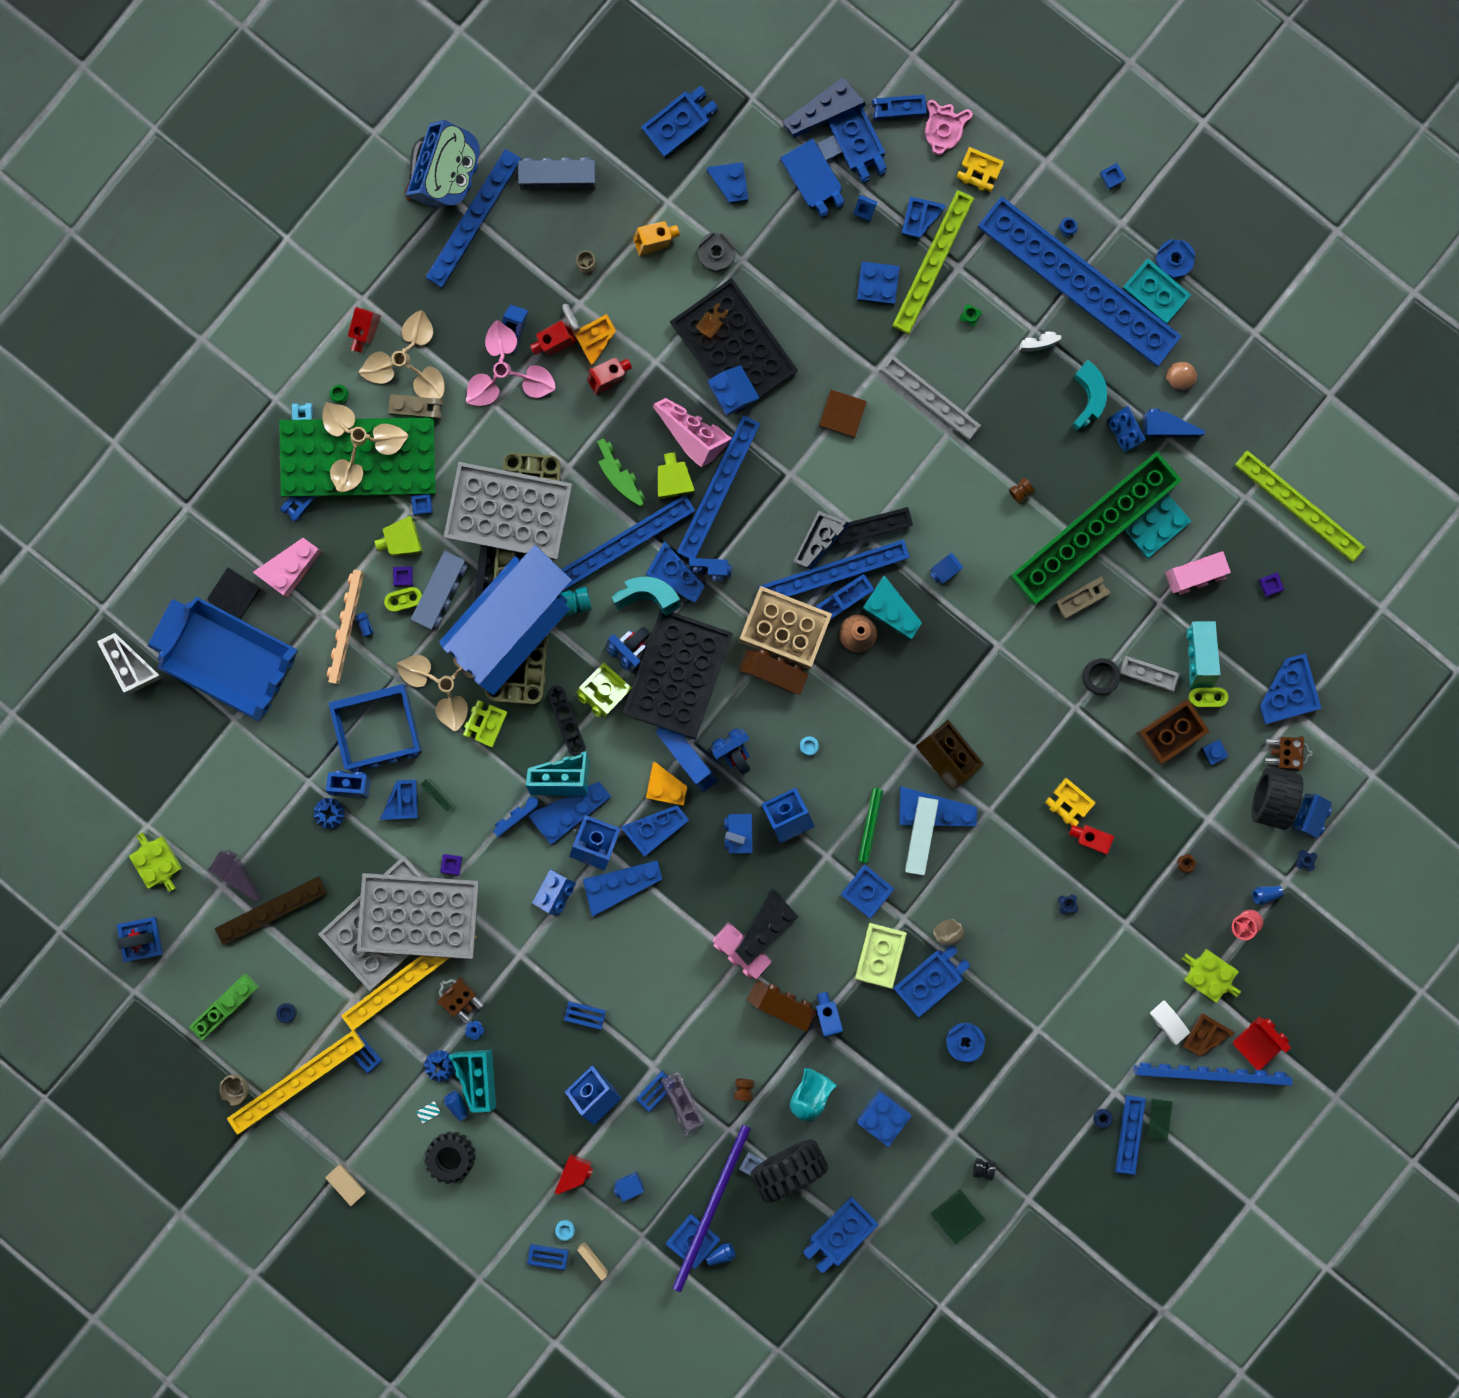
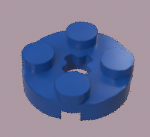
[1155,239,1195,279]
[946,1022,985,1062]

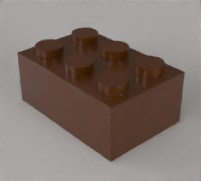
[1136,700,1210,764]

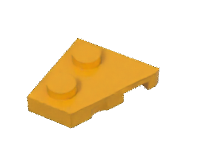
[573,314,616,365]
[646,762,687,806]

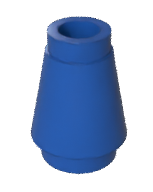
[1252,886,1283,906]
[443,1091,469,1121]
[706,1243,736,1266]

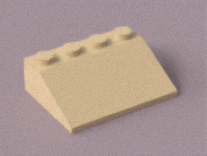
[738,586,832,671]

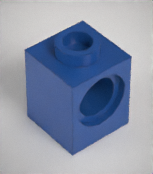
[613,1171,645,1202]

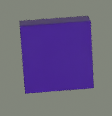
[393,566,414,587]
[1258,572,1284,597]
[440,854,463,876]

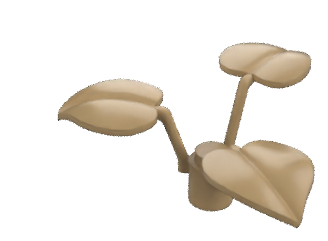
[359,310,445,399]
[323,402,408,492]
[397,655,474,731]

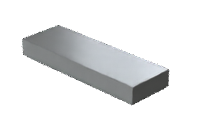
[1120,656,1180,692]

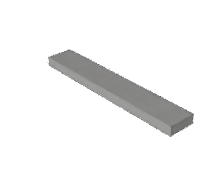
[880,355,981,441]

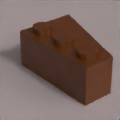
[738,649,809,695]
[747,979,817,1032]

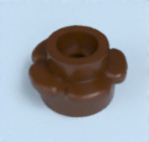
[1177,854,1196,873]

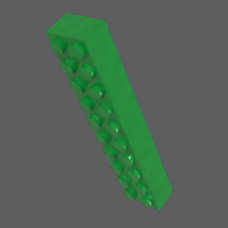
[1008,451,1182,606]

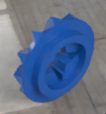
[314,798,345,829]
[424,1050,455,1082]

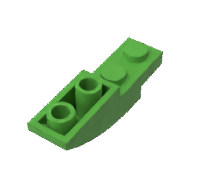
[597,438,645,508]
[189,973,259,1041]

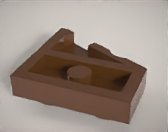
[1182,1013,1235,1056]

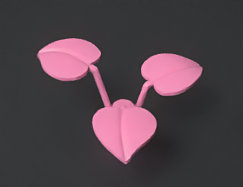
[466,320,556,406]

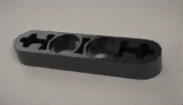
[548,685,586,756]

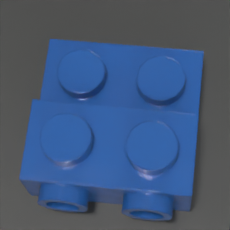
[689,558,732,582]

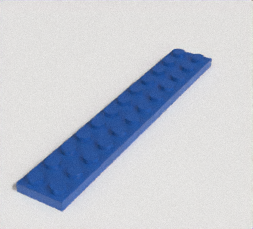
[977,196,1182,367]

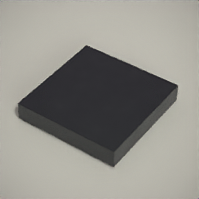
[207,567,261,620]

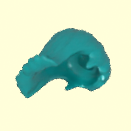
[790,1068,837,1122]

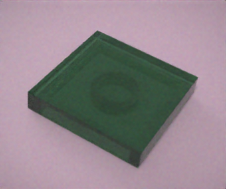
[421,779,457,812]
[930,1189,985,1244]

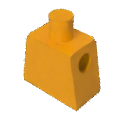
[633,221,680,257]

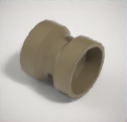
[576,251,596,274]

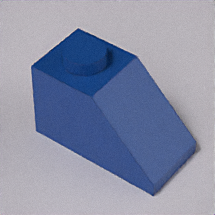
[502,305,528,353]
[930,552,963,585]

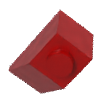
[554,1153,593,1194]

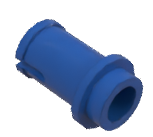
[354,612,375,638]

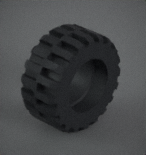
[750,1139,828,1203]

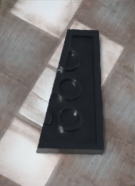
[735,888,798,966]

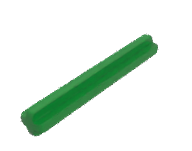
[858,788,883,863]

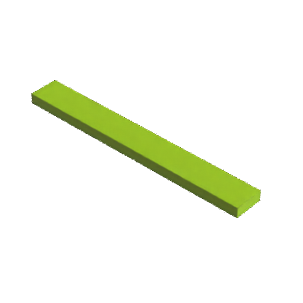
[892,190,974,335]
[1234,450,1366,562]

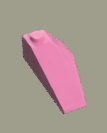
[653,398,732,467]

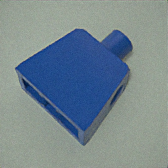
[816,992,843,1038]

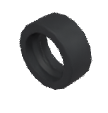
[1082,658,1121,695]

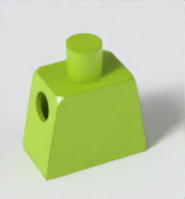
[658,453,694,499]
[375,516,423,557]

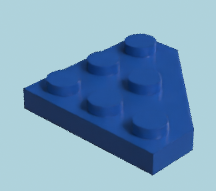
[1259,653,1322,724]

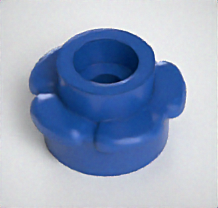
[1059,218,1078,236]
[465,1021,484,1040]

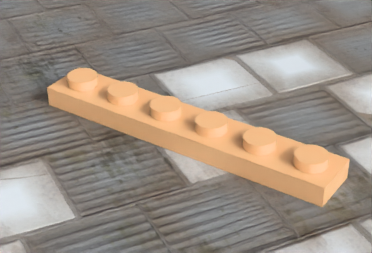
[327,570,364,684]

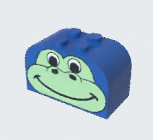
[405,120,480,208]

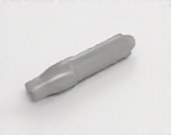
[562,304,580,333]

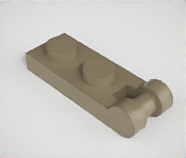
[388,394,443,419]
[1055,576,1111,619]

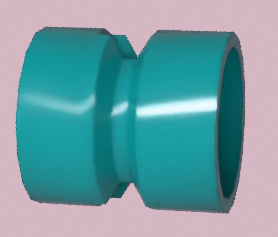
[560,587,592,617]

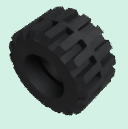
[424,1131,476,1184]

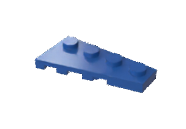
[583,860,662,916]

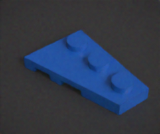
[646,541,705,603]
[621,805,689,857]

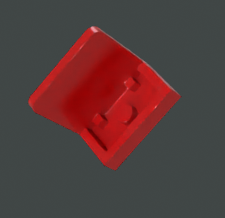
[1233,1017,1291,1070]

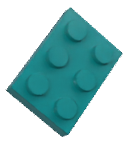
[1122,258,1191,324]
[1123,493,1192,559]

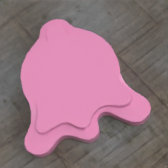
[925,100,973,156]

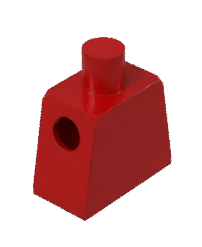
[348,307,381,353]
[530,320,578,355]
[587,358,632,395]
[1069,825,1115,856]

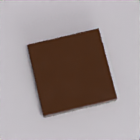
[819,390,867,438]

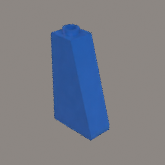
[656,727,718,793]

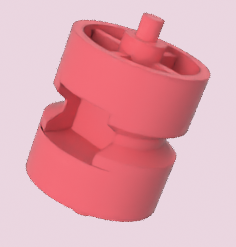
[1232,910,1263,940]

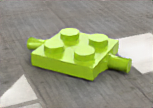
[129,832,183,892]
[1182,949,1241,1003]

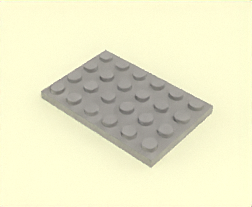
[444,462,573,560]
[318,856,424,991]
[357,873,479,959]

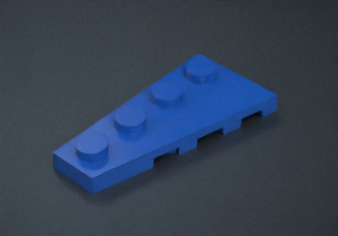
[527,781,611,845]
[899,786,977,826]

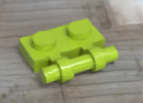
[463,700,508,747]

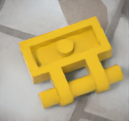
[956,147,1004,192]
[1045,778,1096,826]

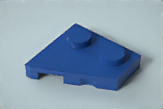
[707,162,748,204]
[901,196,946,239]
[380,779,419,820]

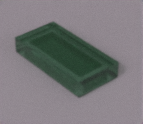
[1147,1098,1173,1140]

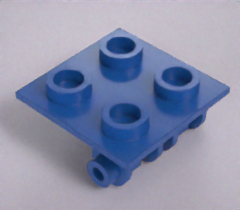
[1107,406,1146,453]

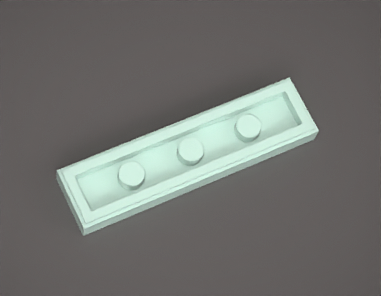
[905,797,938,875]

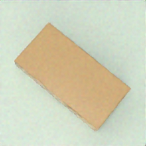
[325,1163,366,1206]
[578,1242,608,1281]

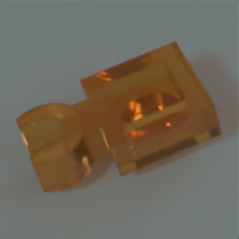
[696,303,728,339]

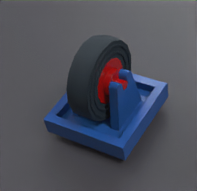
[606,627,650,673]
[709,728,750,775]
[117,917,163,962]

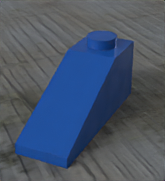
[1143,409,1205,438]

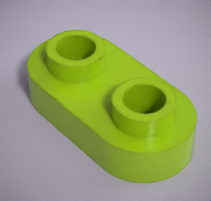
[384,587,423,612]
[1188,687,1228,707]

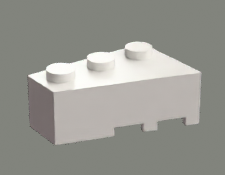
[97,633,161,695]

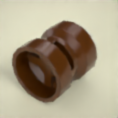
[1008,478,1035,504]
[734,1078,755,1101]

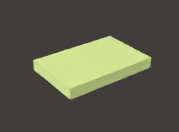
[855,923,907,989]

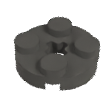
[698,233,736,272]

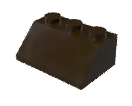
[916,720,984,791]

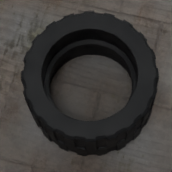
[1251,766,1303,830]

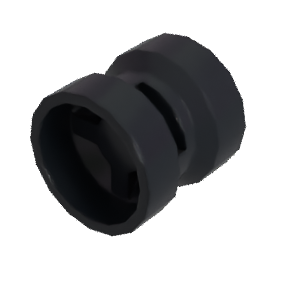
[973,1158,996,1181]

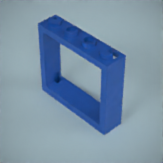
[329,684,422,773]

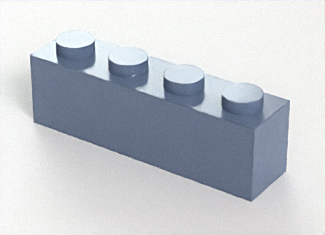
[518,157,596,189]
[411,550,468,631]

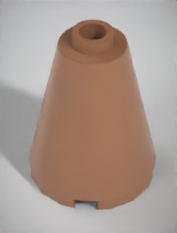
[839,615,877,653]

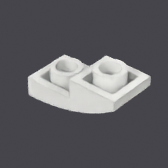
[1019,332,1061,352]
[1150,1000,1190,1045]

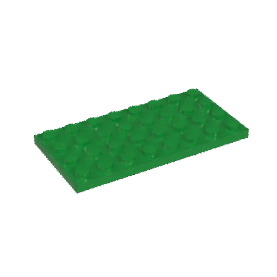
[279,418,436,497]

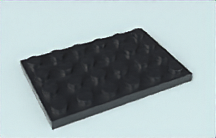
[670,278,798,415]
[623,609,733,740]

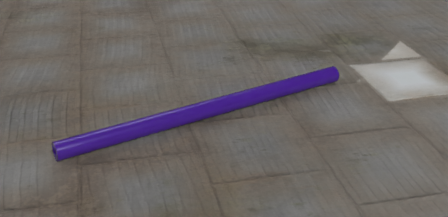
[672,1124,751,1292]

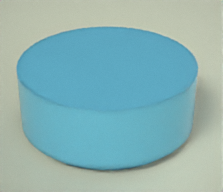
[800,737,819,756]
[555,1220,575,1241]

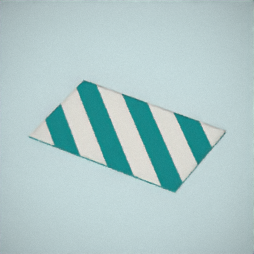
[416,1102,441,1123]

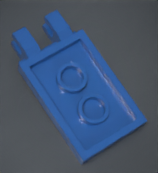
[641,86,718,158]
[827,107,887,184]
[780,139,845,218]
[893,946,971,1017]
[803,1196,879,1273]

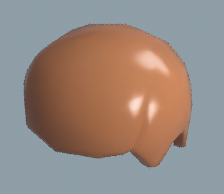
[1166,362,1197,391]

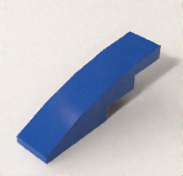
[815,574,875,620]

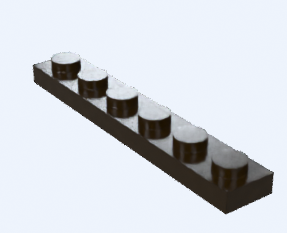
[214,876,328,945]

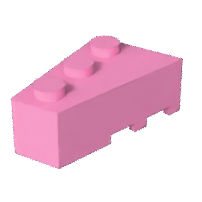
[253,538,322,597]
[1165,551,1231,595]
[713,922,772,979]

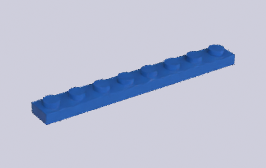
[426,149,522,288]
[677,415,761,559]
[561,495,695,590]
[758,539,910,597]
[1134,1062,1292,1085]

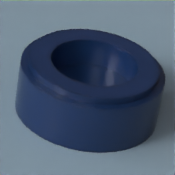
[276,1003,297,1023]

